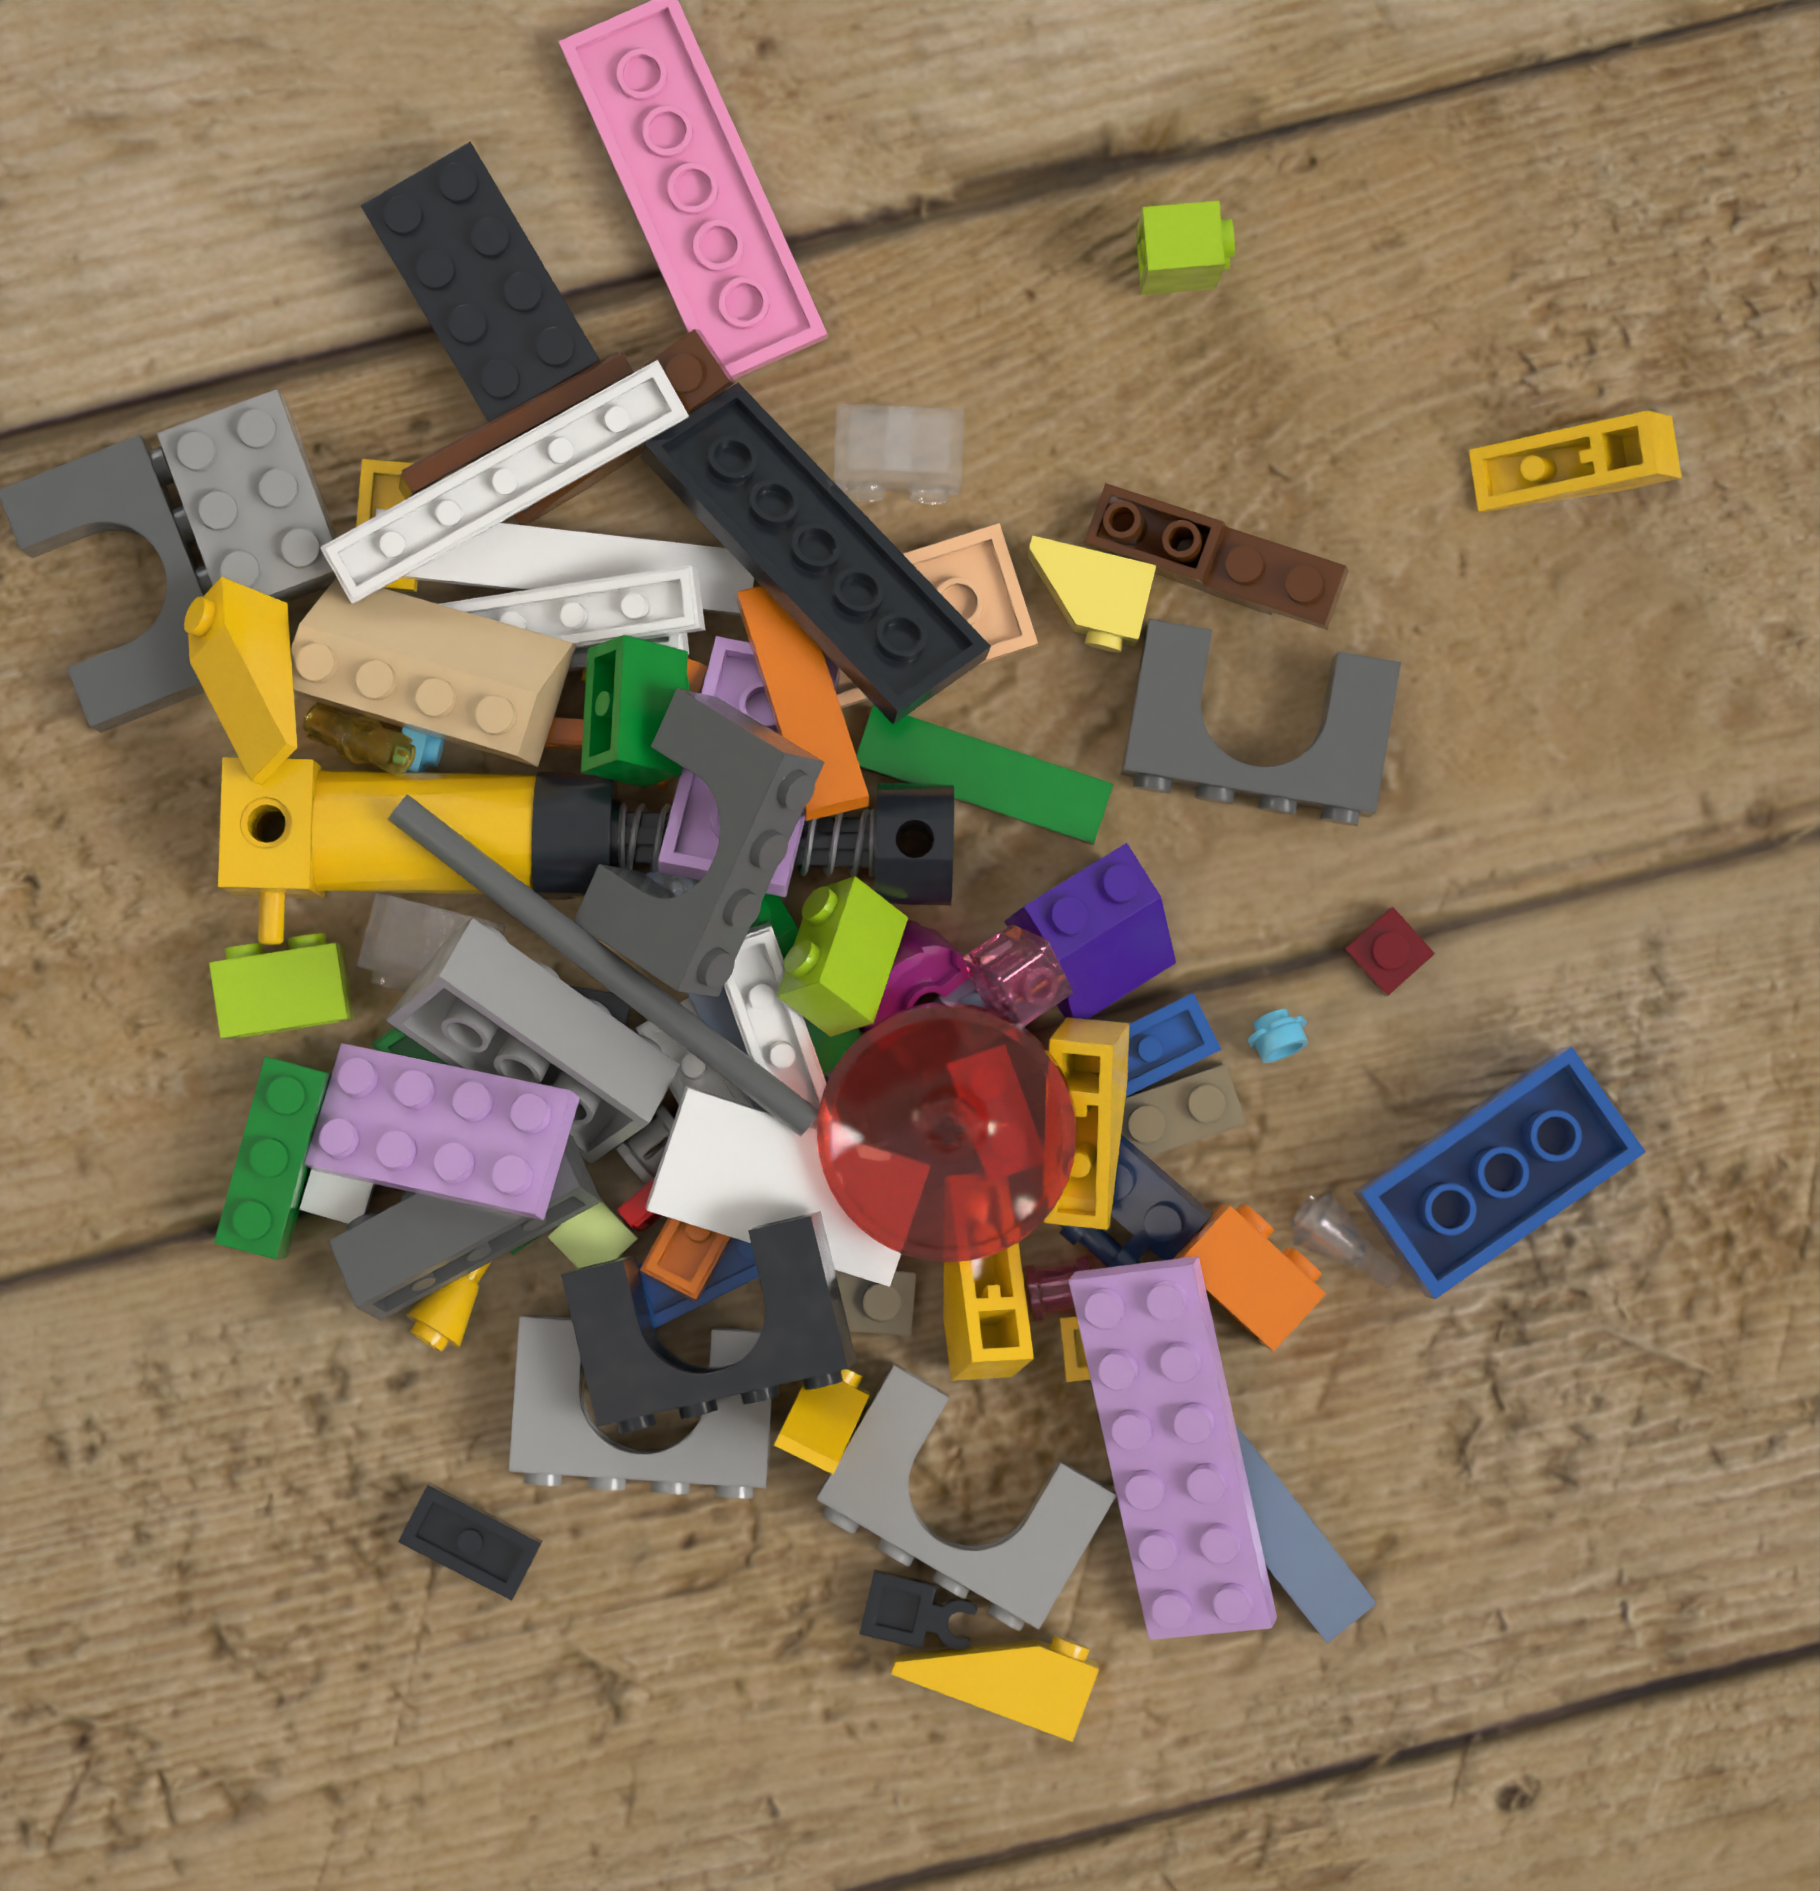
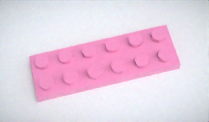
[558,0,828,380]

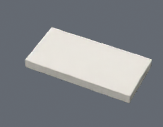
[645,1086,931,1287]

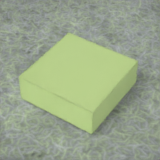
[548,1198,639,1268]

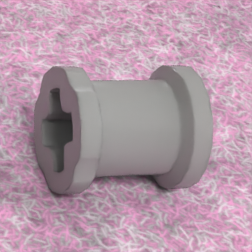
[615,1104,675,1185]

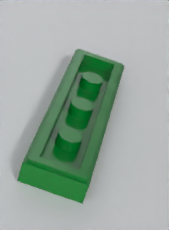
[856,704,1114,845]

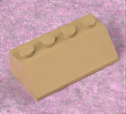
[291,577,576,767]

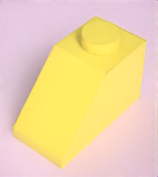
[1028,535,1156,653]

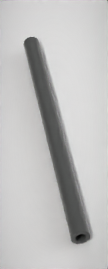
[388,794,820,1137]

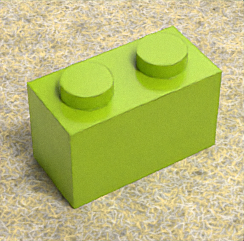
[1135,200,1235,295]
[776,876,908,1037]
[209,933,355,1040]

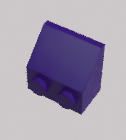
[1004,843,1176,1019]

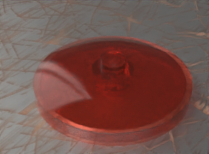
[817,1002,1078,1262]

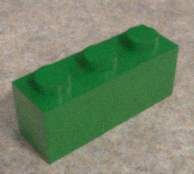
[214,1056,332,1260]

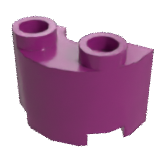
[859,920,979,1050]

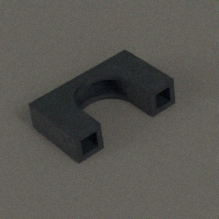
[561,1211,857,1433]

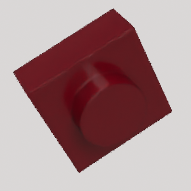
[1343,907,1435,997]

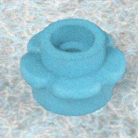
[1248,1009,1309,1063]

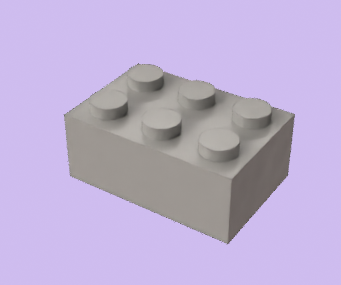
[157,389,337,602]

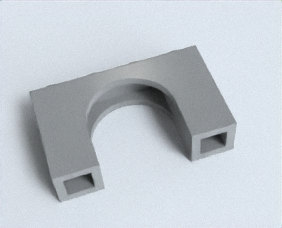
[509,1314,773,1499]
[816,1362,1116,1631]

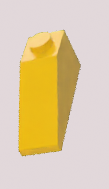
[1469,410,1682,512]
[184,576,297,785]
[1044,1017,1129,1230]
[943,1174,1034,1381]
[774,1368,869,1474]
[891,1635,1099,1742]

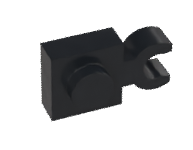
[860,1569,978,1649]

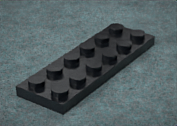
[640,382,991,725]

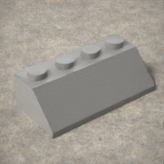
[386,918,680,1164]

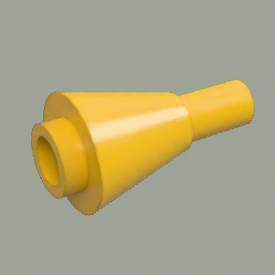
[406,1261,492,1352]

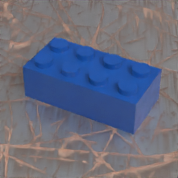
[1353,1046,1646,1299]

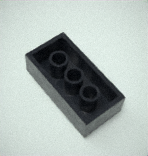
[360,141,600,423]

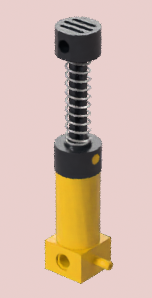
[218,757,954,945]

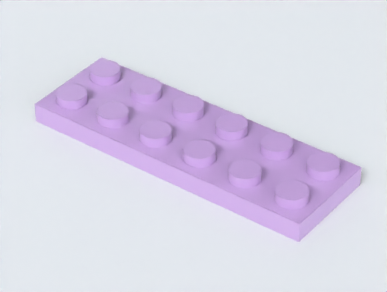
[1069,1256,1277,1640]

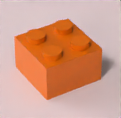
[1173,1204,1326,1351]

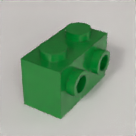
[581,635,689,787]

